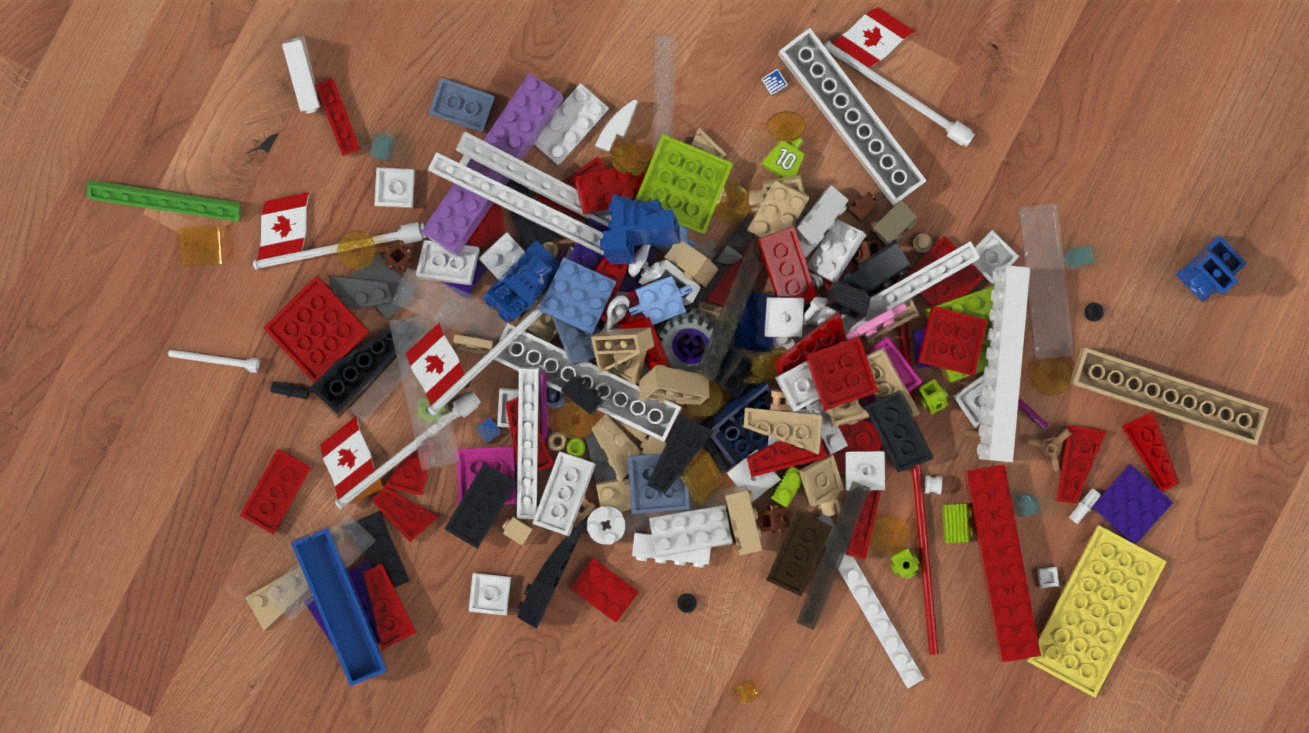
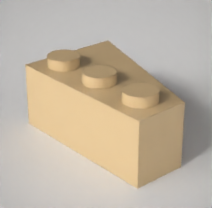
[591,328,654,374]
[639,365,709,404]
[724,485,762,556]

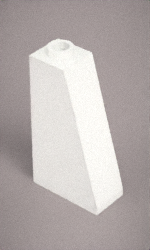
[282,36,321,113]

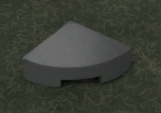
[716,245,743,264]

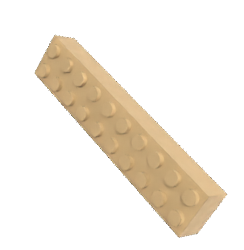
[1069,348,1269,445]

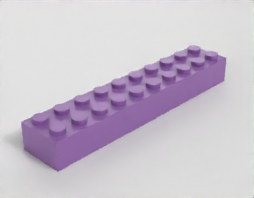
[421,73,564,257]

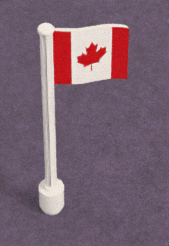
[824,7,975,147]
[253,192,427,270]
[406,290,548,416]
[320,391,481,509]

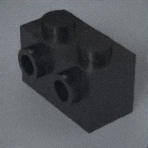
[561,376,605,416]

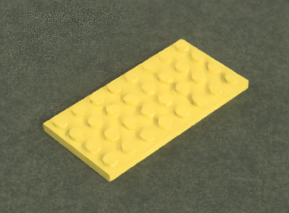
[1026,525,1167,698]

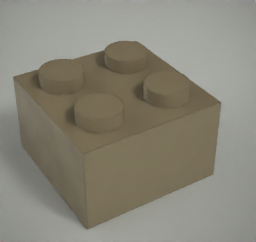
[870,200,918,246]

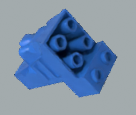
[600,195,680,265]
[1175,235,1247,302]
[482,241,561,323]

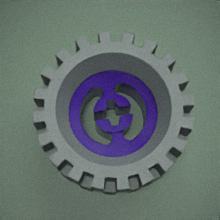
[658,308,727,375]

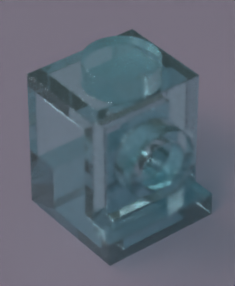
[1014,493,1041,517]

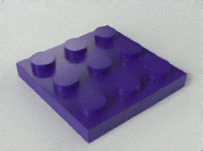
[1092,464,1173,545]

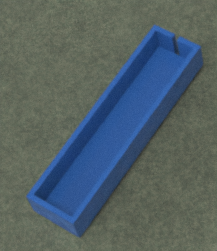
[291,526,388,686]

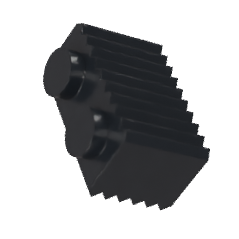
[825,280,871,321]

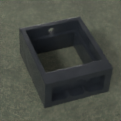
[706,343,760,399]

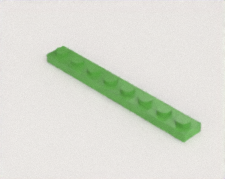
[86,180,241,222]

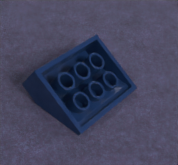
[700,376,781,466]

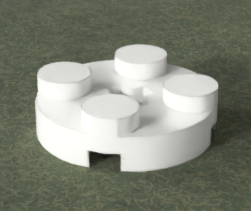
[587,506,625,544]

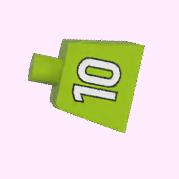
[761,135,805,178]

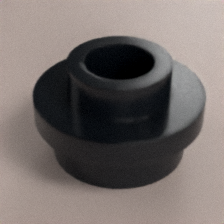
[1084,303,1104,322]
[677,593,697,613]

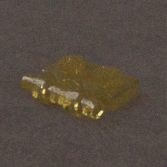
[747,346,787,384]

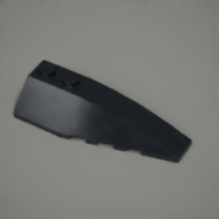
[803,240,912,315]
[309,319,418,419]
[516,520,587,629]

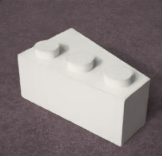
[795,185,848,247]

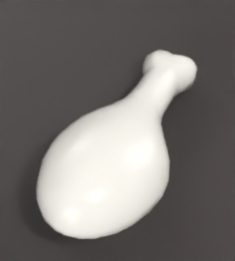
[628,245,651,277]
[601,295,629,332]

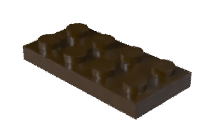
[766,510,833,596]

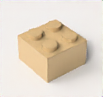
[665,240,719,288]

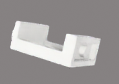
[639,259,701,306]

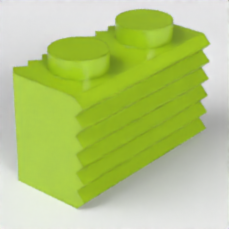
[771,467,802,508]
[942,503,973,543]

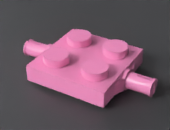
[846,302,907,340]

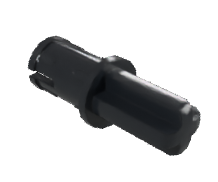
[270,381,310,400]
[703,437,730,474]

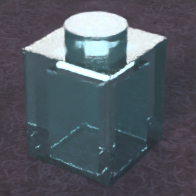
[369,131,396,162]
[1063,244,1096,270]

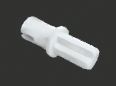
[1069,489,1101,525]

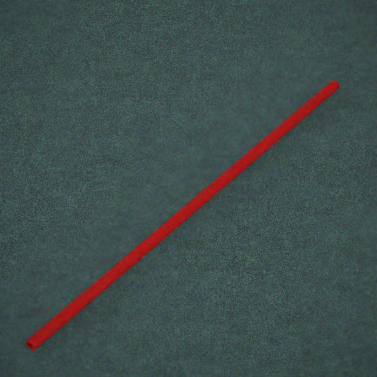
[894,278,939,655]

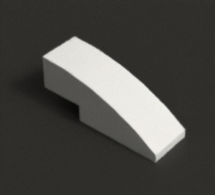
[595,100,638,154]

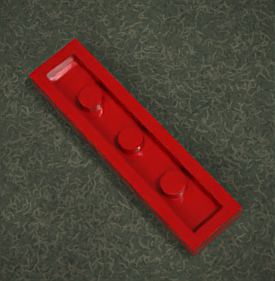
[315,78,361,157]
[846,490,881,559]

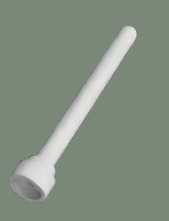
[168,349,260,373]

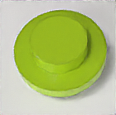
[566,438,586,457]

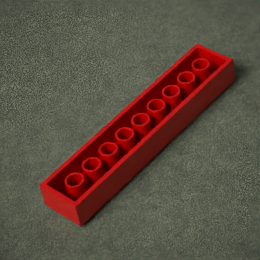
[964,464,1041,663]

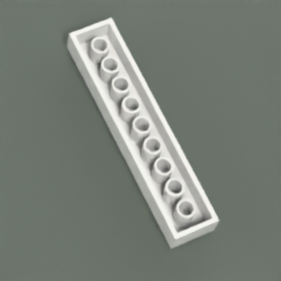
[778,28,926,206]
[977,265,1030,462]
[494,323,682,442]

